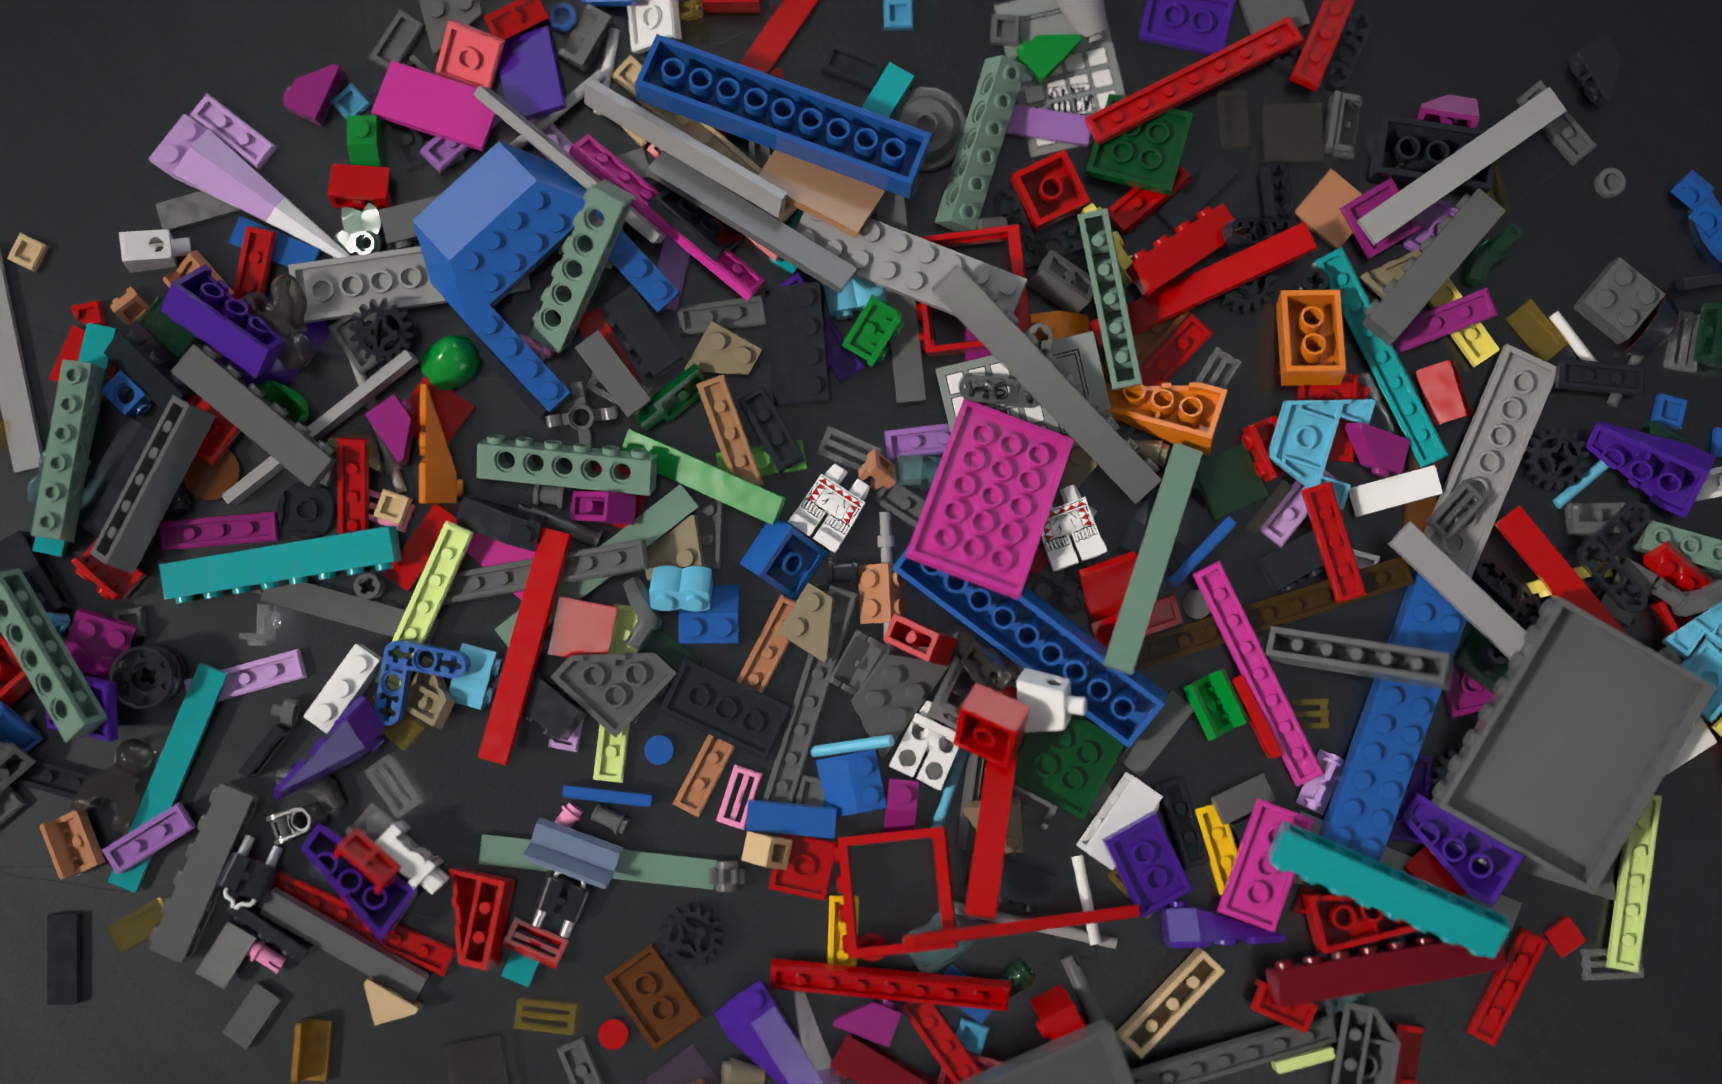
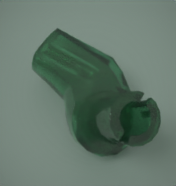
[1465,223,1523,286]

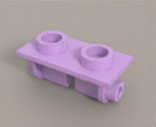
[1295,749,1345,815]

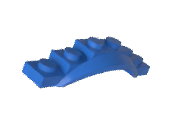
[1670,169,1722,263]

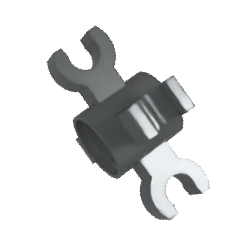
[546,380,619,448]

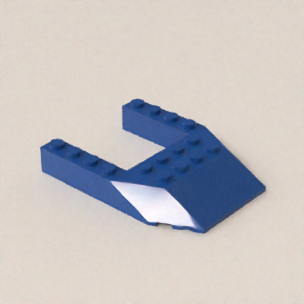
[412,141,680,413]

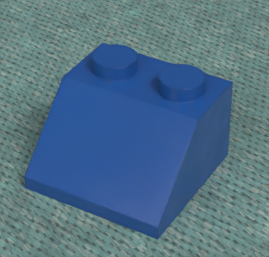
[739,518,828,601]
[679,585,740,644]
[816,749,887,817]

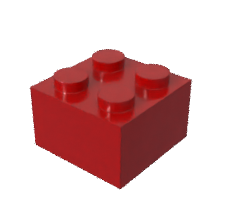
[1010,149,1090,233]
[953,683,1031,768]

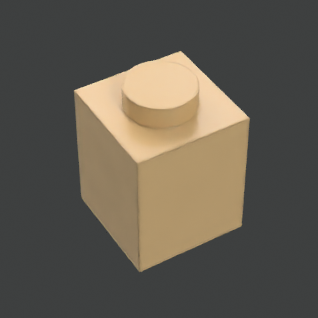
[741,831,792,870]

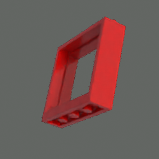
[916,224,1031,357]
[834,827,959,959]

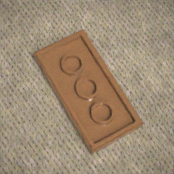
[758,150,885,238]

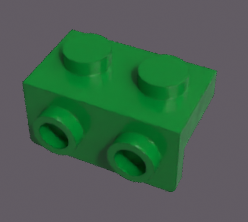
[842,294,904,367]
[1183,669,1249,741]

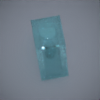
[895,455,941,489]

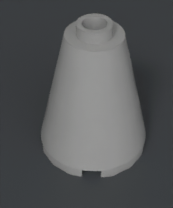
[1054,0,1108,43]

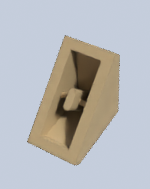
[364,977,424,1025]

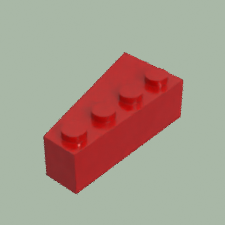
[1301,893,1418,954]
[1030,984,1085,1041]

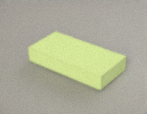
[1271,1045,1336,1074]

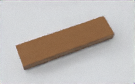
[696,374,764,486]

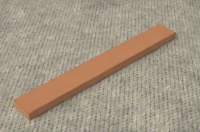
[673,595,796,818]

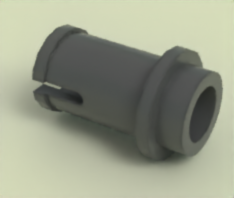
[591,803,631,835]

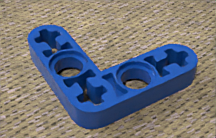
[375,640,470,725]

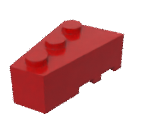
[449,867,516,970]

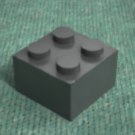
[1572,257,1666,344]

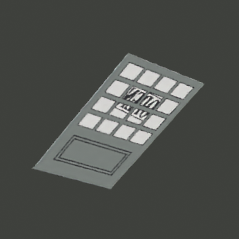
[994,0,1126,157]
[935,331,1114,447]

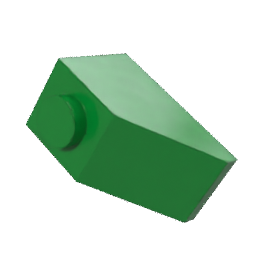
[1015,34,1082,87]
[347,115,384,167]

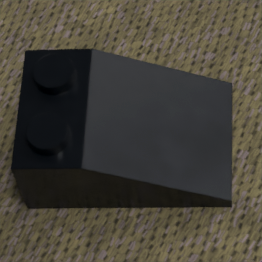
[1118,471,1209,574]

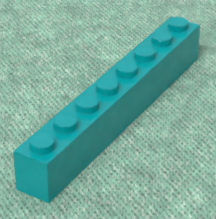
[159,526,402,604]
[1268,820,1510,959]

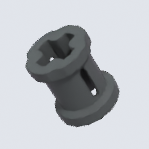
[533,484,567,509]
[353,573,386,600]

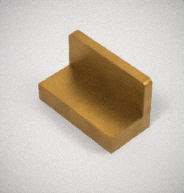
[291,1018,334,1084]

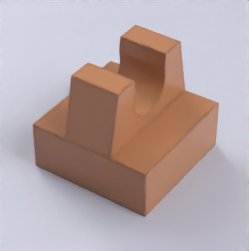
[110,286,154,325]
[858,449,897,490]

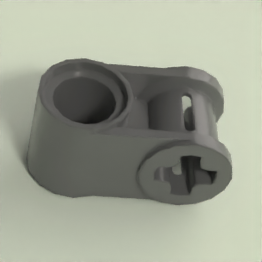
[266,803,326,846]

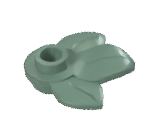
[333,203,382,255]

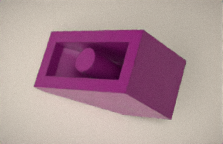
[283,64,345,126]
[1417,94,1480,128]
[365,395,416,466]
[1345,423,1411,478]
[570,491,637,525]
[883,778,919,833]
[833,999,902,1047]

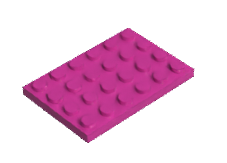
[905,398,1074,600]

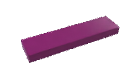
[1391,288,1498,355]
[159,511,281,551]

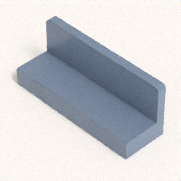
[523,817,623,889]

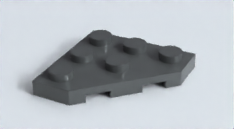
[551,653,677,738]

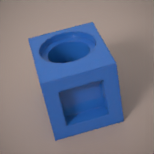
[100,370,152,418]

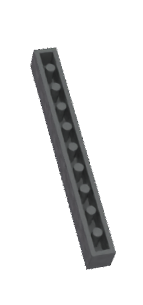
[931,264,1162,504]

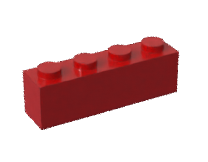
[1125,203,1243,299]

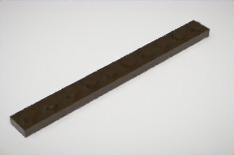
[1134,556,1414,671]

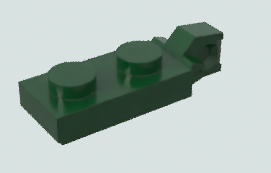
[634,363,708,432]

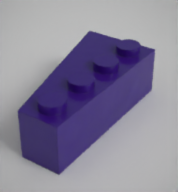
[161,264,284,378]
[301,823,418,945]

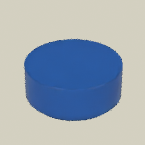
[548,2,578,34]
[644,735,674,765]

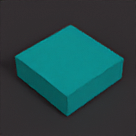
[501,951,540,987]

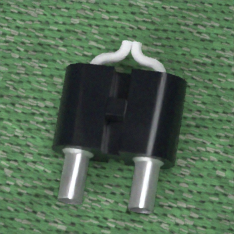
[216,835,283,910]
[532,870,594,938]

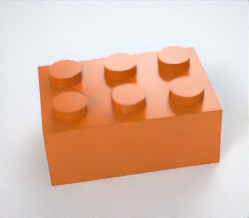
[1276,290,1346,386]

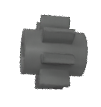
[709,860,745,892]

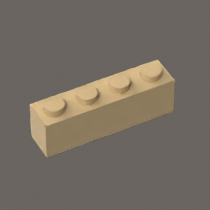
[1116,947,1225,1058]

